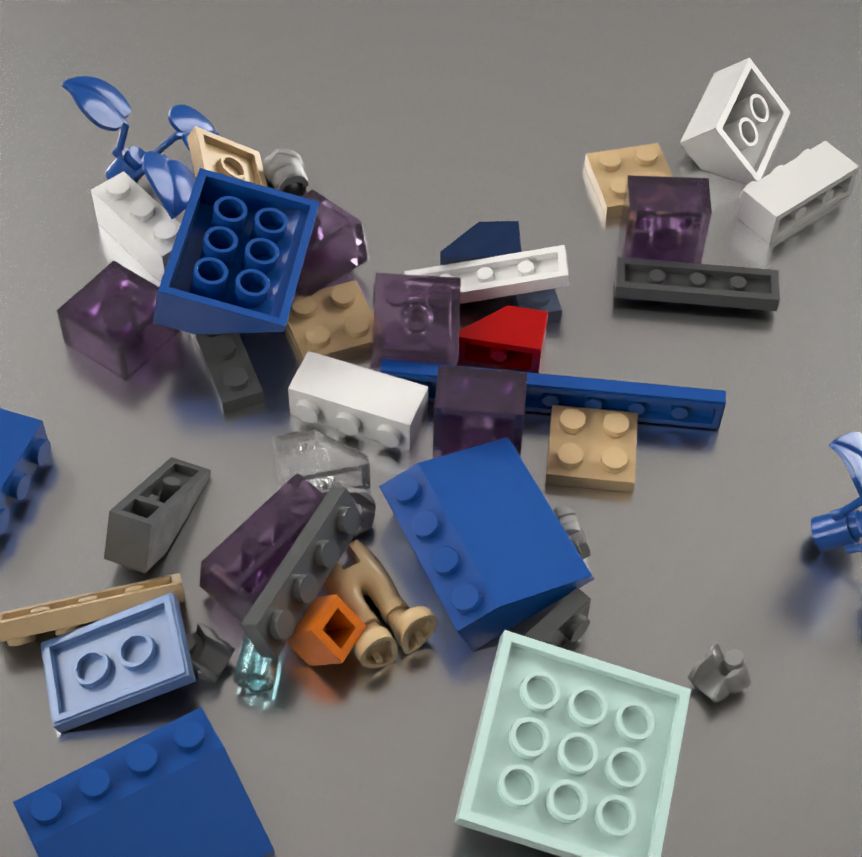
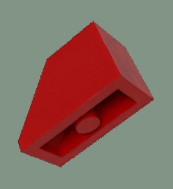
[456,305,549,373]

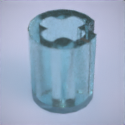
[233,632,281,693]

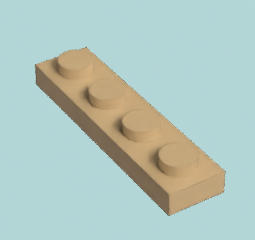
[0,573,186,646]

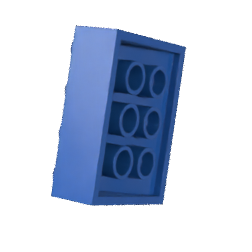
[153,168,320,334]
[379,437,594,651]
[13,707,275,857]

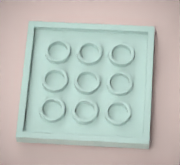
[454,630,691,857]

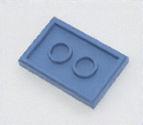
[40,592,195,733]

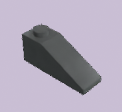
[104,457,211,573]

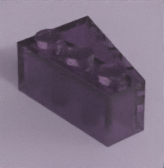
[199,472,325,623]

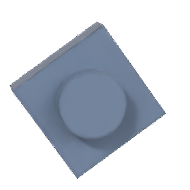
[512,289,562,323]

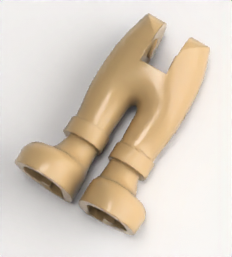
[324,539,438,669]

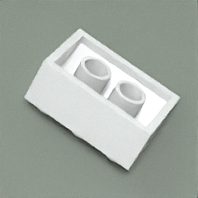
[680,58,790,184]

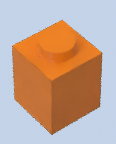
[287,594,367,666]

